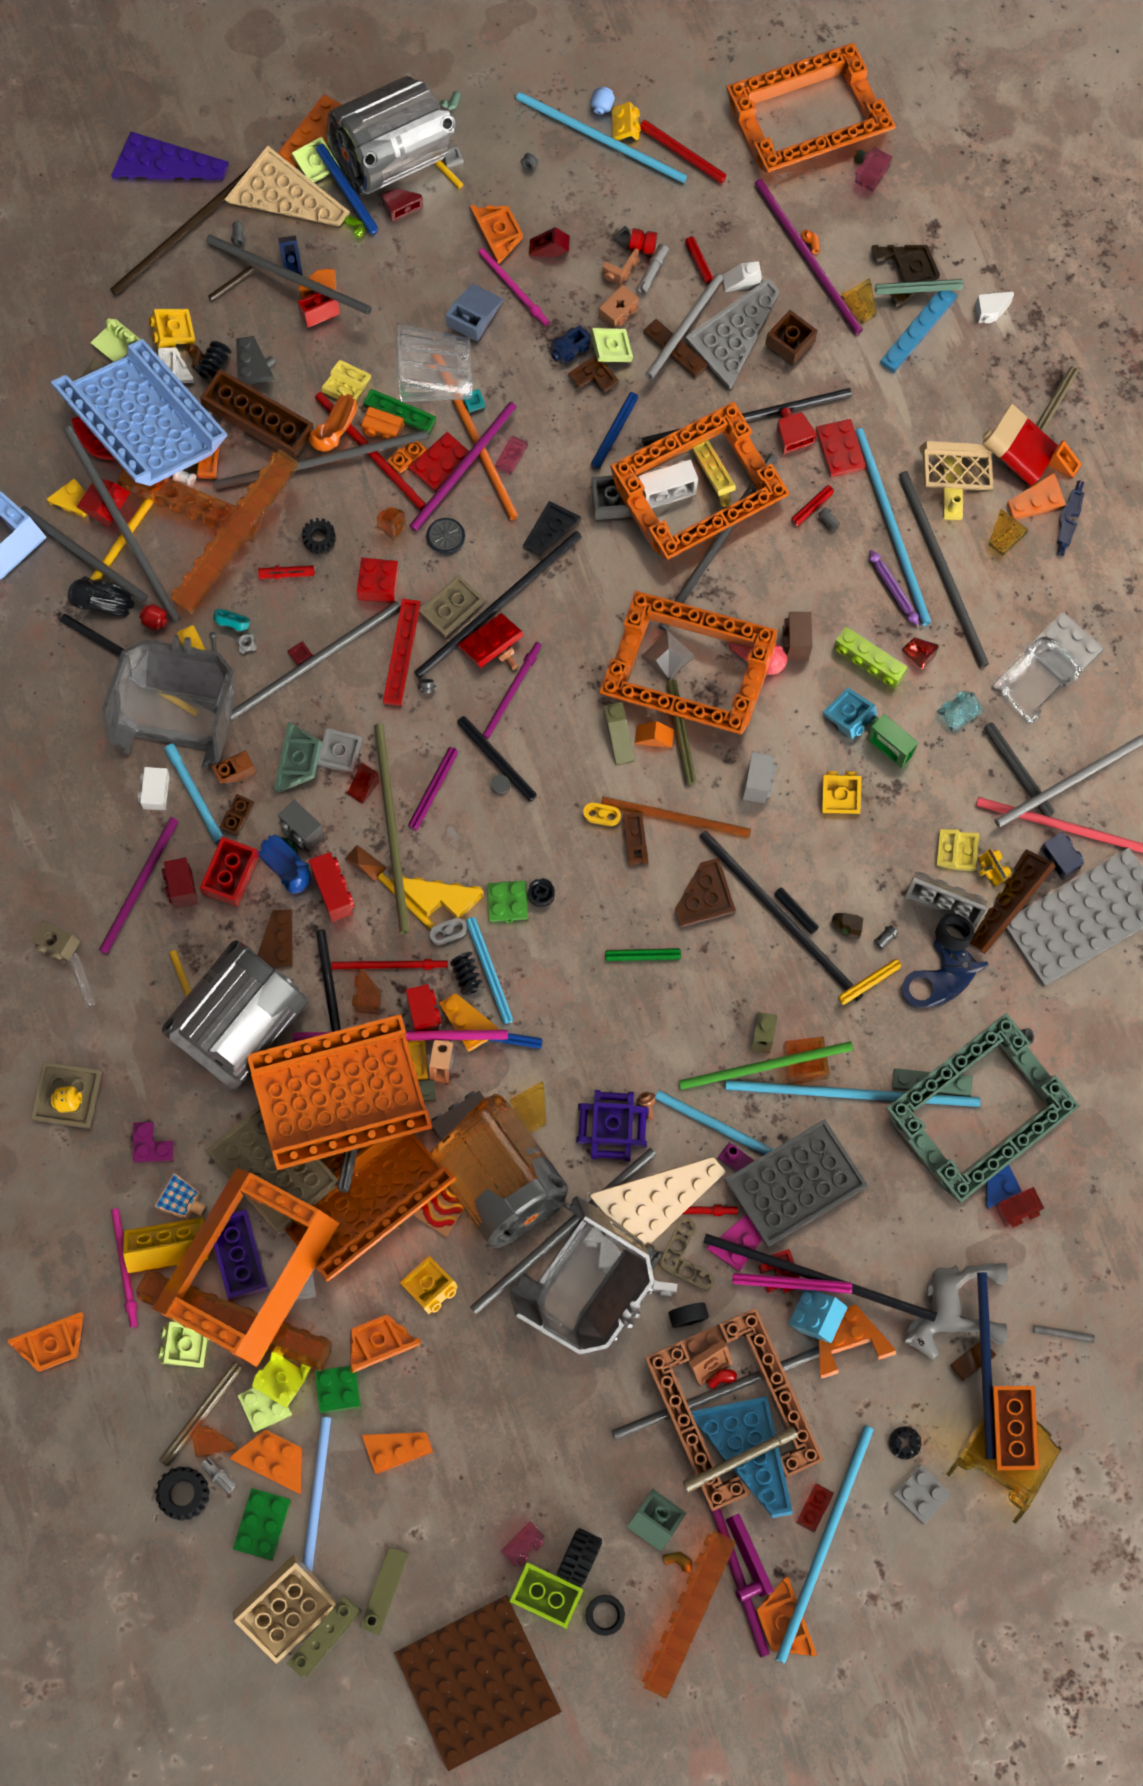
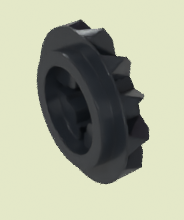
[889,1426,922,1460]

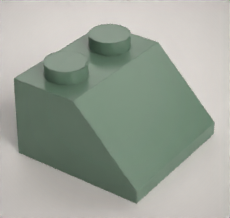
[627,1489,687,1552]

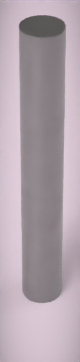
[1033,1325,1095,1343]

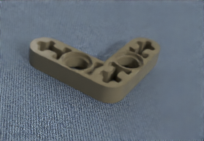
[660,1218,714,1291]

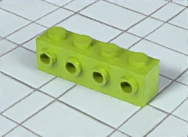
[833,626,908,689]

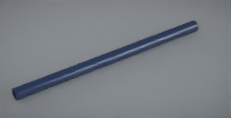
[977,1272,996,1460]

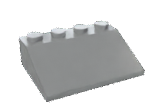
[905,872,987,926]

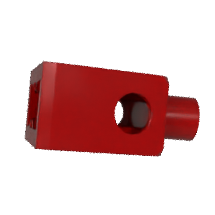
[777,408,817,454]

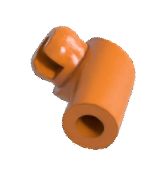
[801,229,820,254]

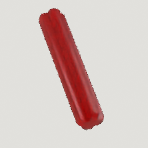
[685,236,714,284]
[791,485,834,526]

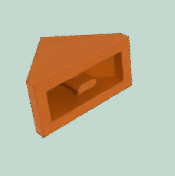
[1048,440,1081,478]
[635,721,674,748]

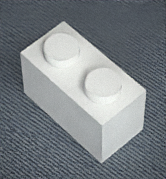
[138,767,170,811]

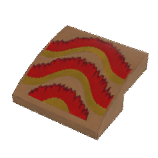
[413,1187,470,1237]

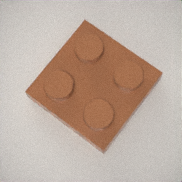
[689,1340,733,1386]

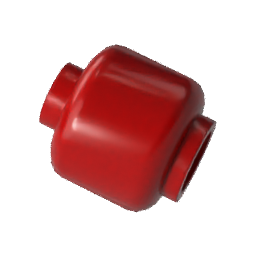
[139,604,169,631]

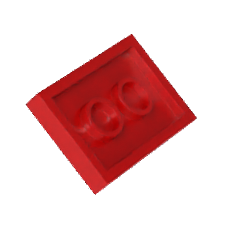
[816,419,866,477]
[409,432,469,493]
[458,613,524,668]

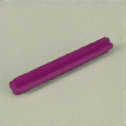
[408,747,458,831]

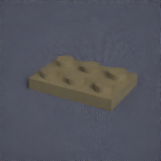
[419,575,485,638]

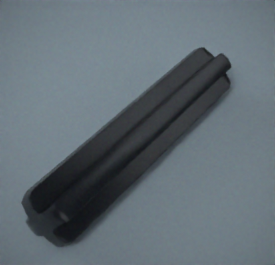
[774,887,819,934]

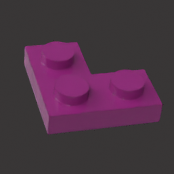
[133,1122,174,1163]

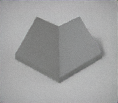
[642,631,694,680]

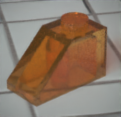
[376,507,406,540]
[192,1425,238,1458]

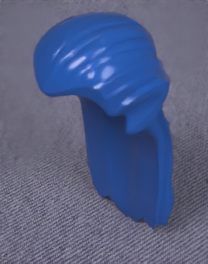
[259,835,311,894]

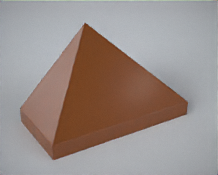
[345,845,387,882]

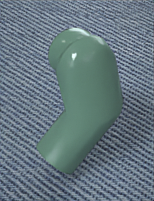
[439,91,461,110]

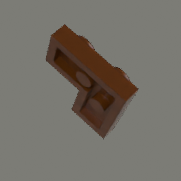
[568,355,619,393]

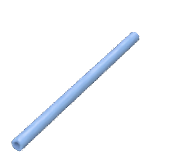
[303,1417,331,1572]

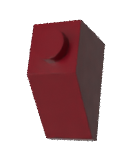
[382,188,424,222]
[529,227,570,257]

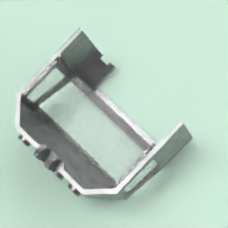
[102,635,236,769]
[509,1196,654,1354]

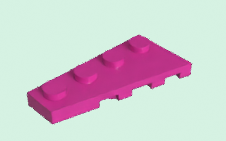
[706,1215,762,1272]

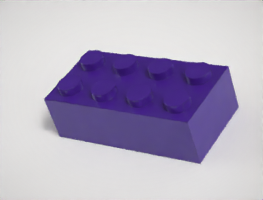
[214,1210,269,1302]

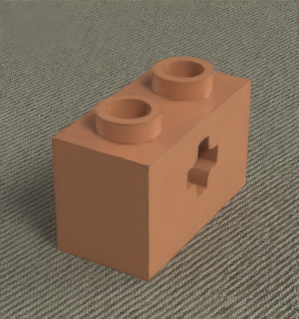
[598,285,639,329]

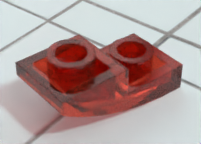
[796,1483,834,1533]

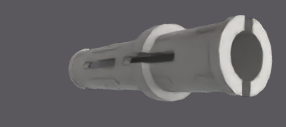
[636,244,669,294]

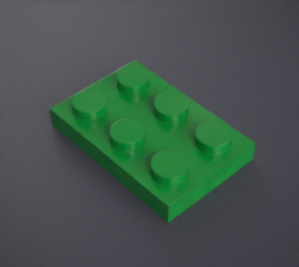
[233,1488,291,1561]

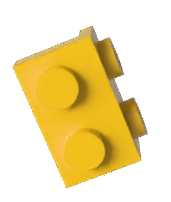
[612,101,641,141]

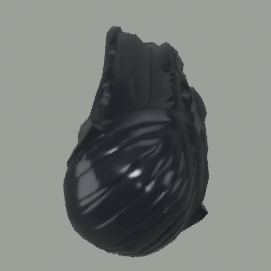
[67,576,135,616]

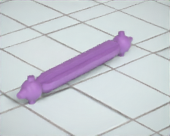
[869,550,919,626]

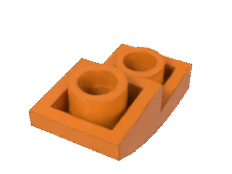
[387,441,427,473]

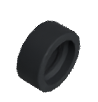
[935,914,974,951]
[668,1302,709,1328]
[585,1595,625,1636]

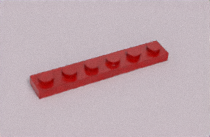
[383,598,421,706]

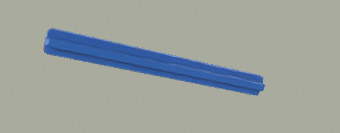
[316,143,378,234]

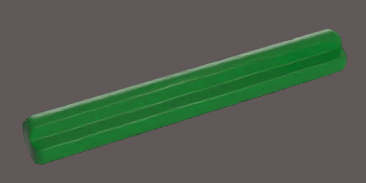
[605,948,681,961]

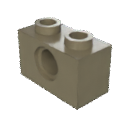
[30,921,80,961]

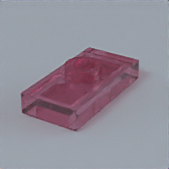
[495,435,528,475]

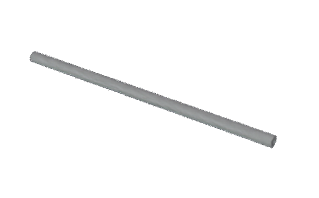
[994,734,1143,828]

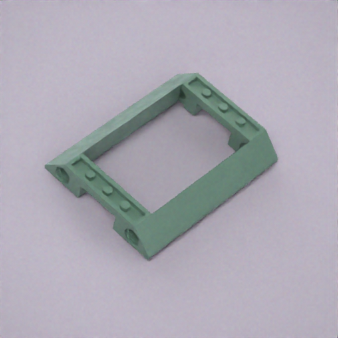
[886,1013,1080,1203]

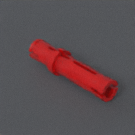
[258,565,315,580]

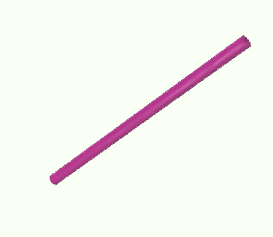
[293,1030,508,1042]

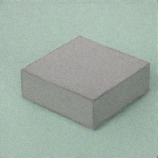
[444,145,464,168]

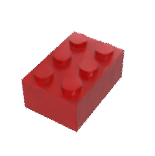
[199,837,260,908]
[309,852,355,922]

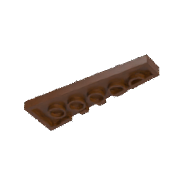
[969,849,1056,954]

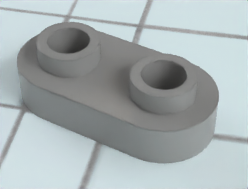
[430,918,467,945]

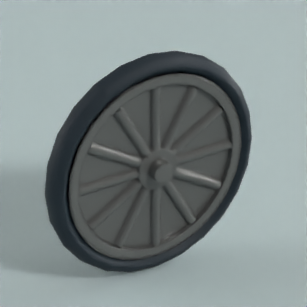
[426,518,465,554]

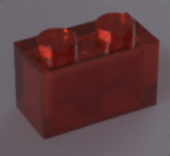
[995,1187,1045,1228]

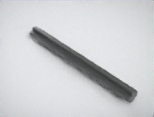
[984,722,1055,817]

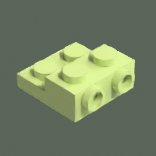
[157,1322,207,1368]

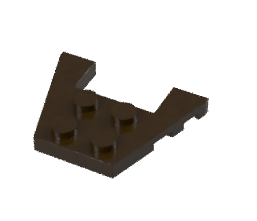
[871,245,940,307]

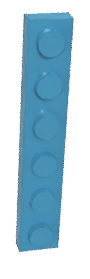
[880,290,957,373]

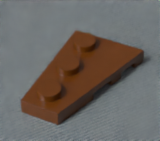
[257,909,293,968]

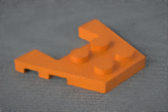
[819,1305,896,1379]

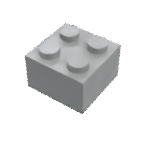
[743,752,777,804]

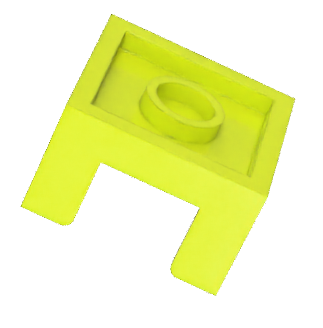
[252,1346,311,1408]

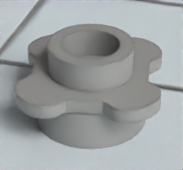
[236,634,257,654]

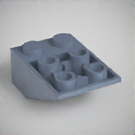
[446,284,504,342]

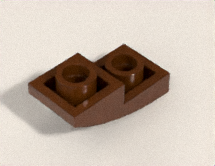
[219,794,255,835]
[950,1342,996,1381]

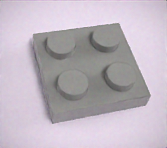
[317,728,363,774]
[893,1465,952,1524]

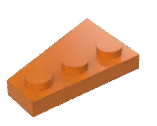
[1007,473,1066,520]

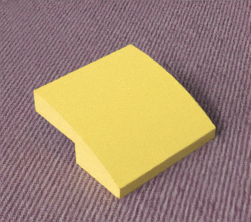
[321,360,371,402]
[937,829,980,871]

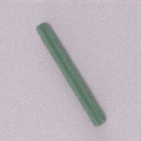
[875,279,963,295]

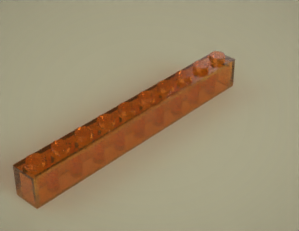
[171,449,299,615]
[136,1270,332,1371]

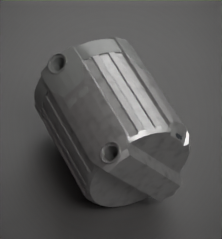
[326,75,456,195]
[161,940,308,1089]

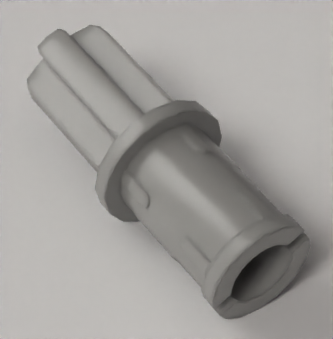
[200,1456,236,1493]

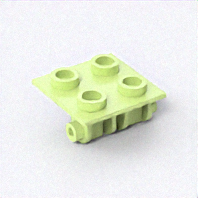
[91,318,141,362]

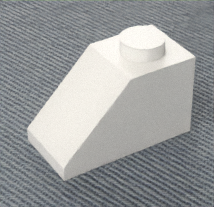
[722,261,762,292]
[975,292,1014,323]

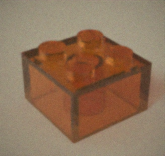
[783,1036,830,1084]

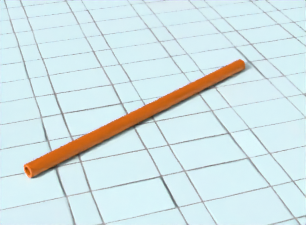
[431,350,518,520]

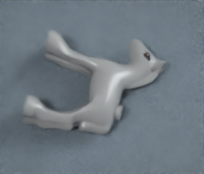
[903,1263,1007,1359]

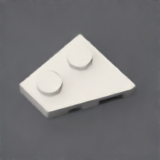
[158,348,194,383]

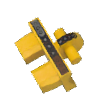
[978,849,1012,887]

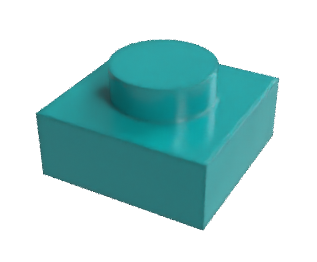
[462,389,486,413]

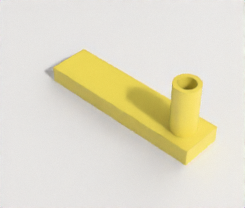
[691,441,736,507]
[943,456,963,520]

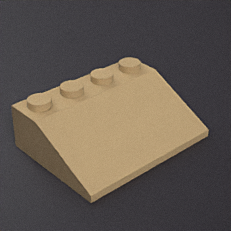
[232,1554,337,1664]

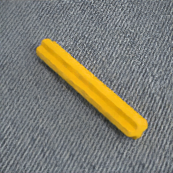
[838,959,902,1005]

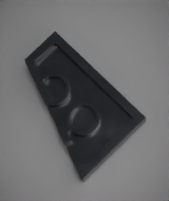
[523,501,581,556]

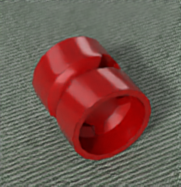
[629,228,658,256]

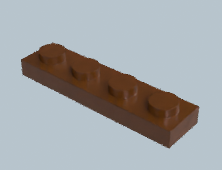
[643,319,708,378]

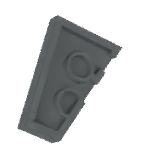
[236,336,275,385]

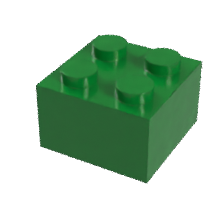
[315,1366,362,1414]

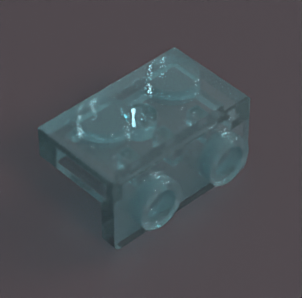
[937,691,984,732]

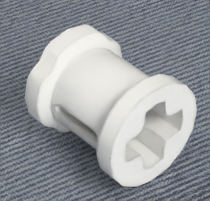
[172,470,196,489]

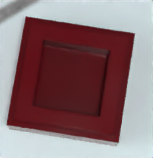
[287,641,313,666]

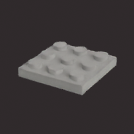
[1024,612,1104,687]

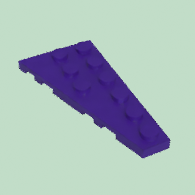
[111,132,230,180]

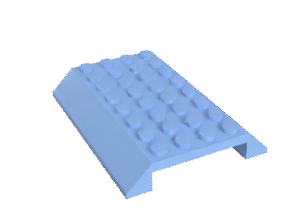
[51,339,227,486]

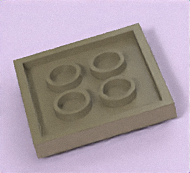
[31,1062,102,1129]

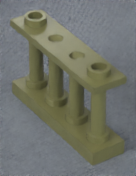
[287,1596,362,1678]

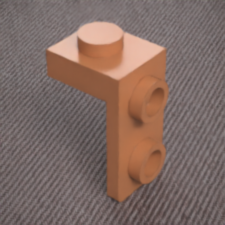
[602,248,640,285]

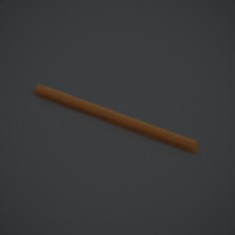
[601,796,751,838]

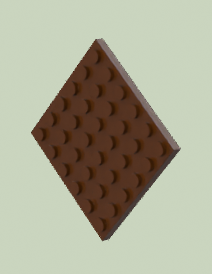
[394,1595,562,1771]

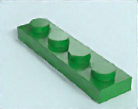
[363,389,436,434]

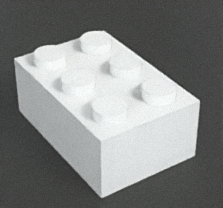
[639,459,698,509]

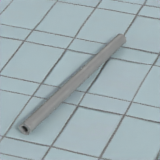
[645,273,723,380]

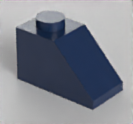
[278,235,303,275]

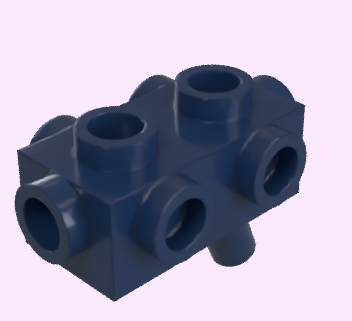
[550,325,591,364]

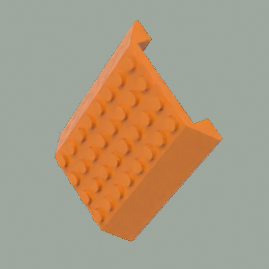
[247,1014,432,1171]
[285,1134,456,1282]

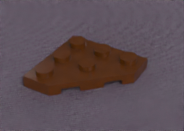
[675,858,736,928]

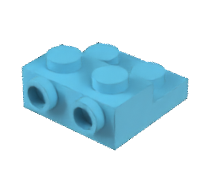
[823,688,877,739]

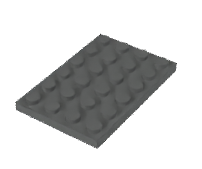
[725,1119,868,1248]

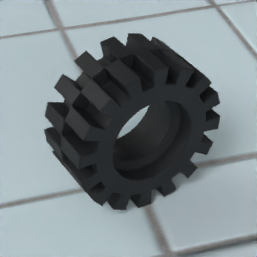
[302,518,336,554]

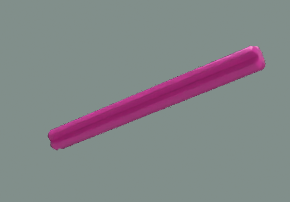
[732,1273,852,1293]

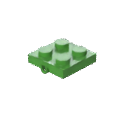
[488,880,528,923]

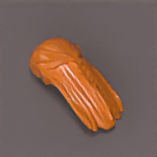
[308,394,357,452]

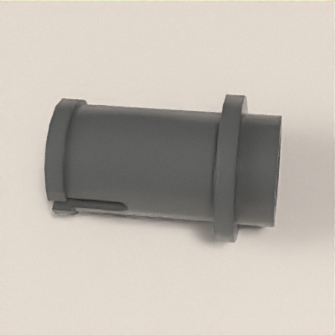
[231,221,245,246]
[818,507,840,531]
[874,925,898,949]

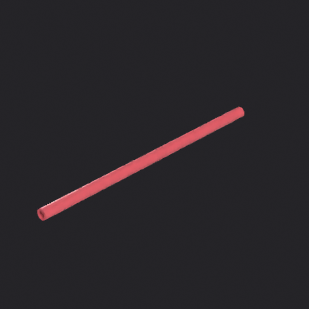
[976,797,1143,853]

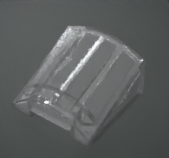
[397,323,473,402]

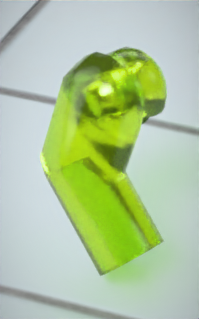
[345,215,366,238]

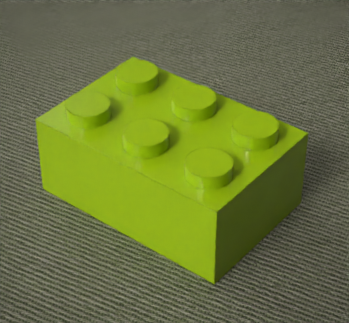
[509,1562,584,1629]

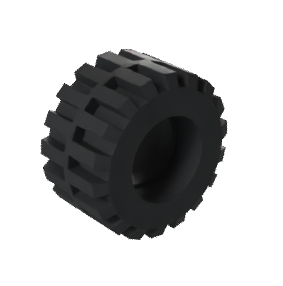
[155,1466,210,1521]
[557,1528,602,1587]

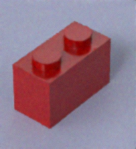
[297,287,340,328]

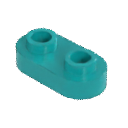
[213,609,250,631]

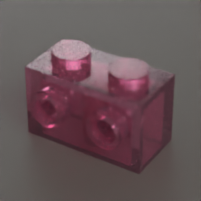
[854,147,892,192]
[501,1521,545,1567]

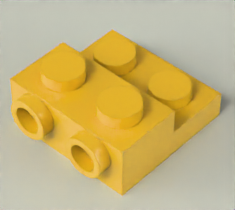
[148,309,195,348]
[821,771,862,814]
[400,1256,458,1315]

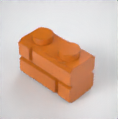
[362,407,404,440]

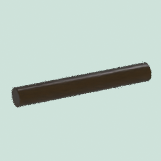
[208,266,254,302]

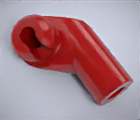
[707,1369,737,1389]

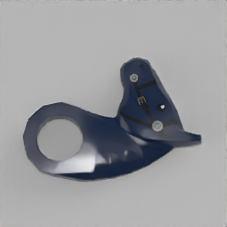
[901,939,989,1009]

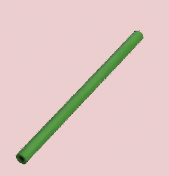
[679,1041,853,1090]

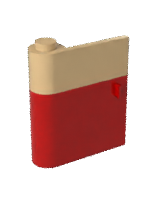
[982,404,1058,486]

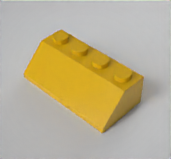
[123,1217,208,1273]

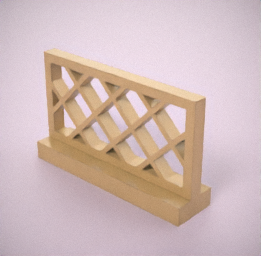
[919,441,993,491]

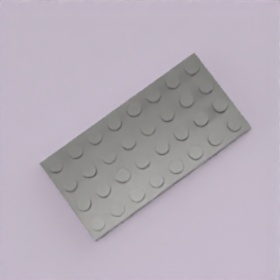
[1005,848,1143,987]

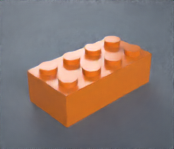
[992,1386,1039,1471]

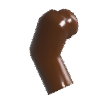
[186,343,203,369]

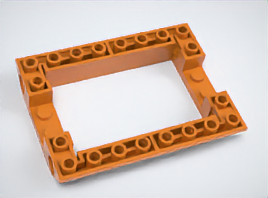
[726,42,896,173]
[610,401,790,560]
[599,590,777,735]
[152,1168,340,1367]

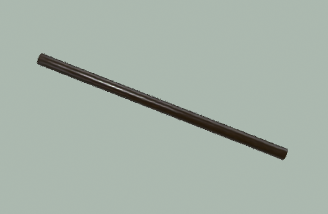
[110,165,252,296]

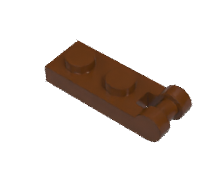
[623,812,648,866]

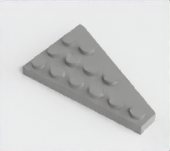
[685,278,779,389]

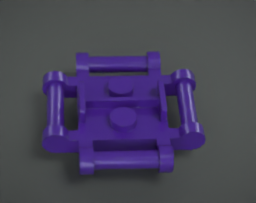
[576,1090,649,1162]

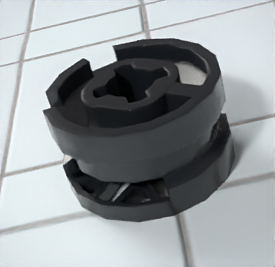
[528,878,555,908]

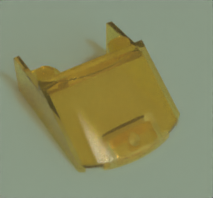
[946,1415,1062,1524]

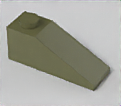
[603,702,635,765]

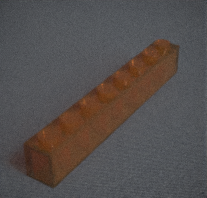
[642,1531,736,1699]

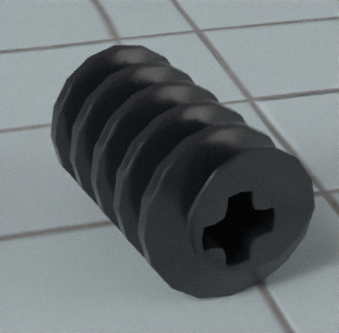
[195,341,231,382]
[450,952,485,996]

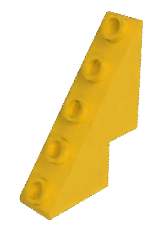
[391,875,484,918]

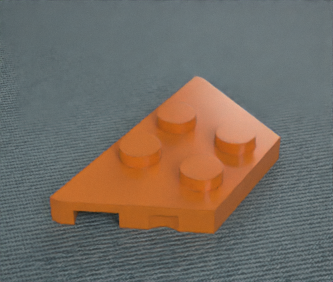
[470,205,523,264]
[7,1312,84,1372]
[350,1314,421,1373]
[230,1430,302,1494]
[756,1577,817,1656]

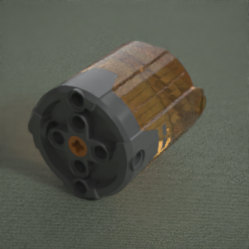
[431,1094,568,1248]

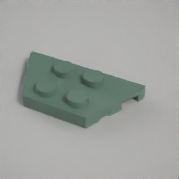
[274,722,322,792]

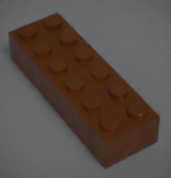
[200,369,314,461]

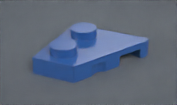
[986,1164,1023,1209]

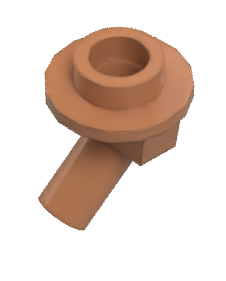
[497,646,518,670]
[636,1092,656,1121]

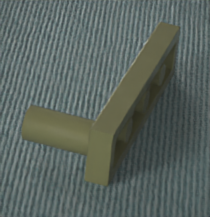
[360,1547,409,1635]

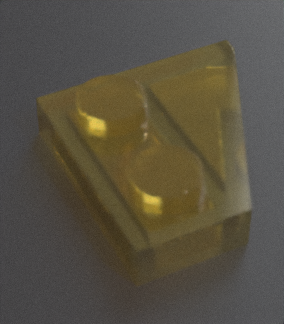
[841,278,877,325]
[989,509,1028,556]
[510,1081,546,1134]

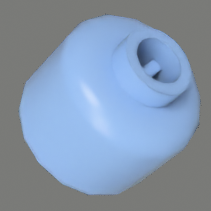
[590,87,615,115]

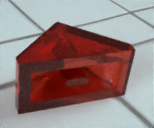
[902,637,939,669]
[347,763,380,804]

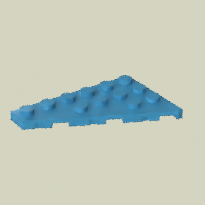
[691,1396,793,1518]

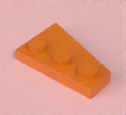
[362,1432,433,1474]

